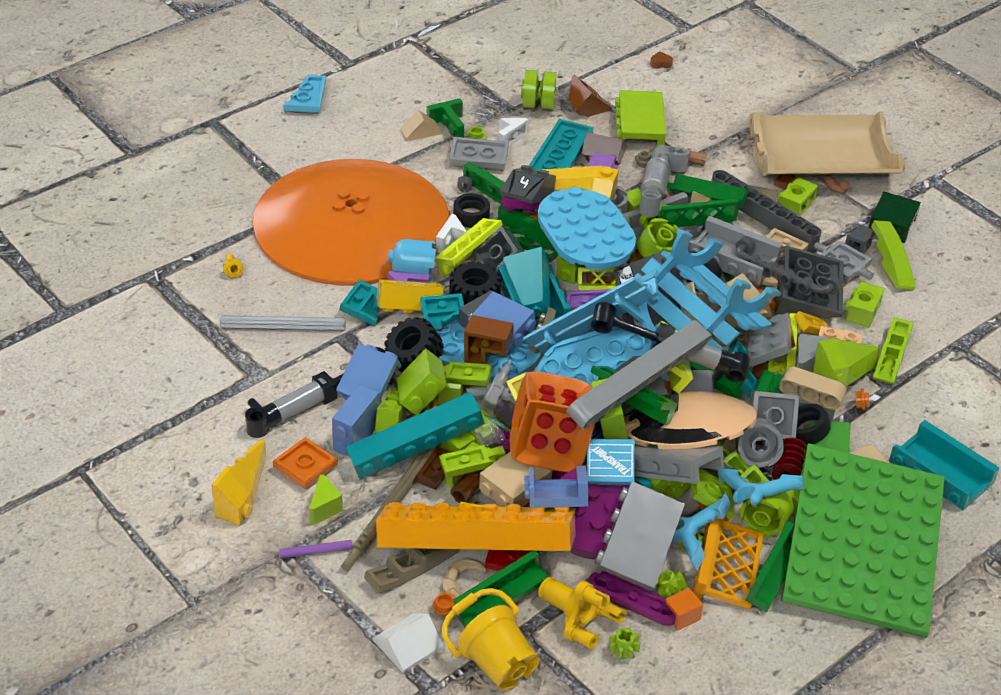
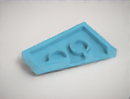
[283,75,326,113]

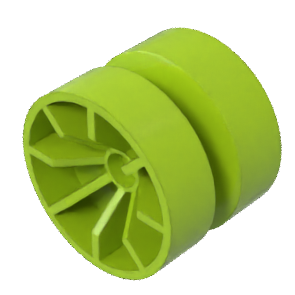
[521,70,557,110]

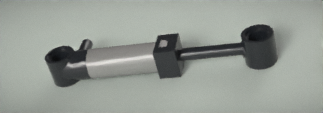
[591,302,750,382]
[245,347,385,438]

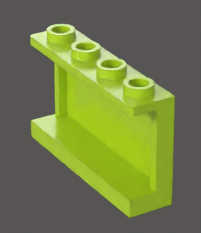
[615,90,666,146]

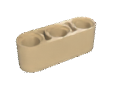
[779,367,847,410]

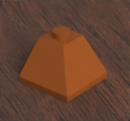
[569,75,612,117]

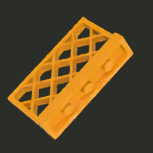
[692,518,764,609]

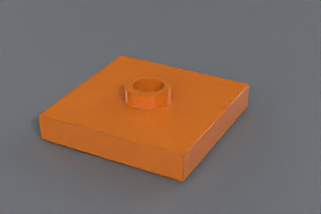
[273,437,338,489]

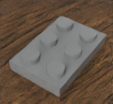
[449,137,509,170]
[748,313,791,367]

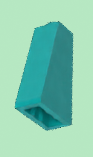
[504,247,550,318]

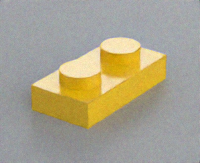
[794,311,829,336]

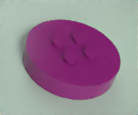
[548,465,629,560]

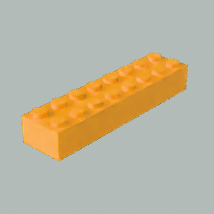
[376,502,576,551]

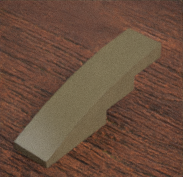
[364,548,460,593]

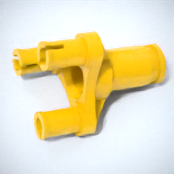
[538,577,626,650]

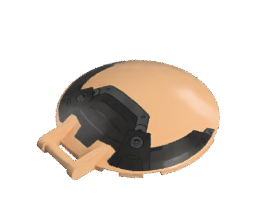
[602,391,757,449]

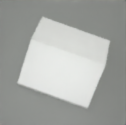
[373,613,443,673]

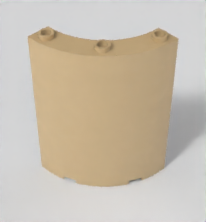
[749,111,905,175]

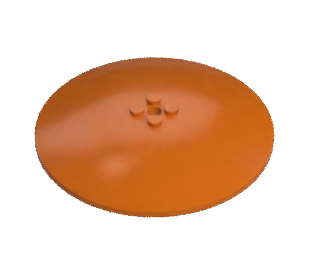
[253,159,449,286]

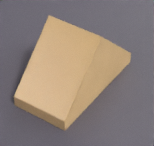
[401,110,441,141]

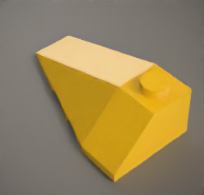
[543,166,619,201]
[212,439,266,526]

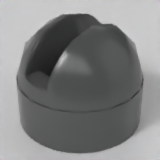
[457,176,473,192]

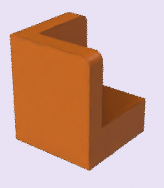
[665,588,704,631]

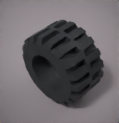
[449,262,501,305]
[384,317,444,373]

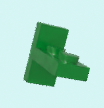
[426,98,464,138]

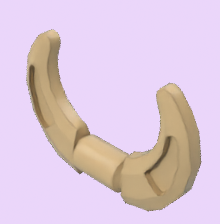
[442,558,487,598]

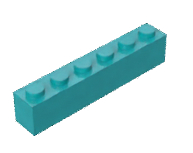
[346,392,485,479]

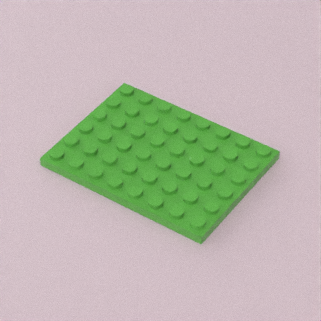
[781,443,945,638]

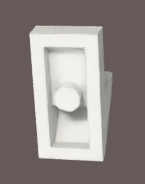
[498,118,528,146]
[436,214,466,253]

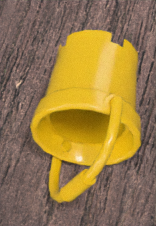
[442,588,540,691]

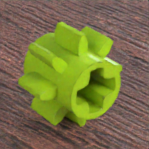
[656,570,688,598]
[609,628,640,659]

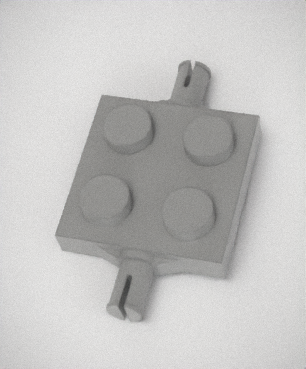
[814,240,874,283]

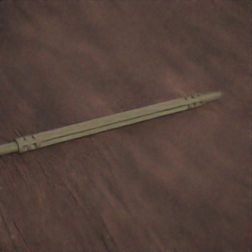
[341,444,441,571]

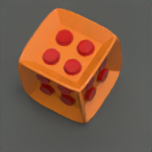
[510,372,595,472]

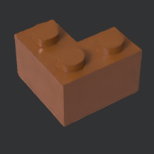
[464,315,514,364]

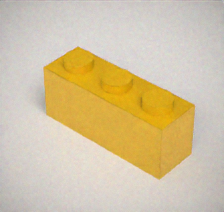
[377,279,444,313]

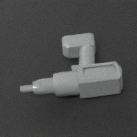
[482,360,515,409]

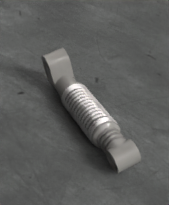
[639,145,690,217]

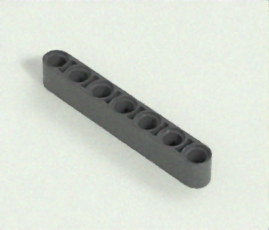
[711,170,822,252]

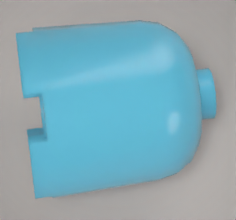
[388,239,436,282]

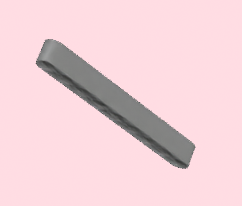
[566,320,712,429]

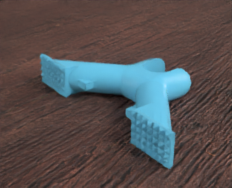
[718,469,804,506]
[672,493,731,571]

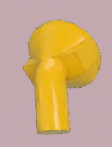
[223,254,243,279]

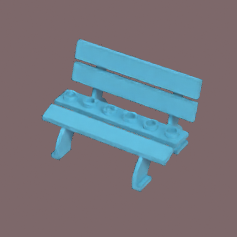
[634,229,781,350]
[523,269,659,354]

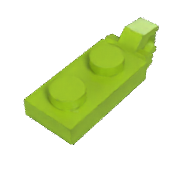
[443,361,493,387]
[439,445,505,478]

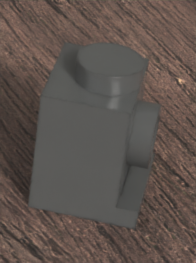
[845,224,874,254]

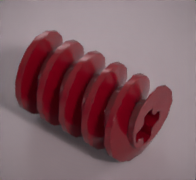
[772,437,807,480]

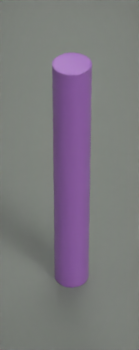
[280,540,352,559]

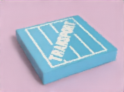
[587,439,635,485]

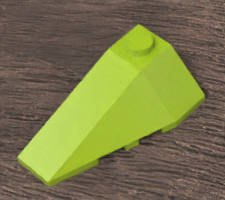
[813,337,879,387]

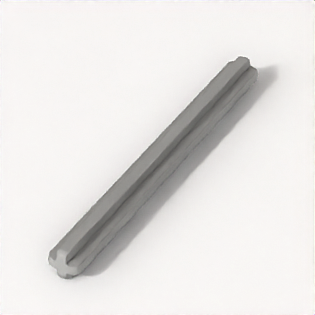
[220,315,346,330]

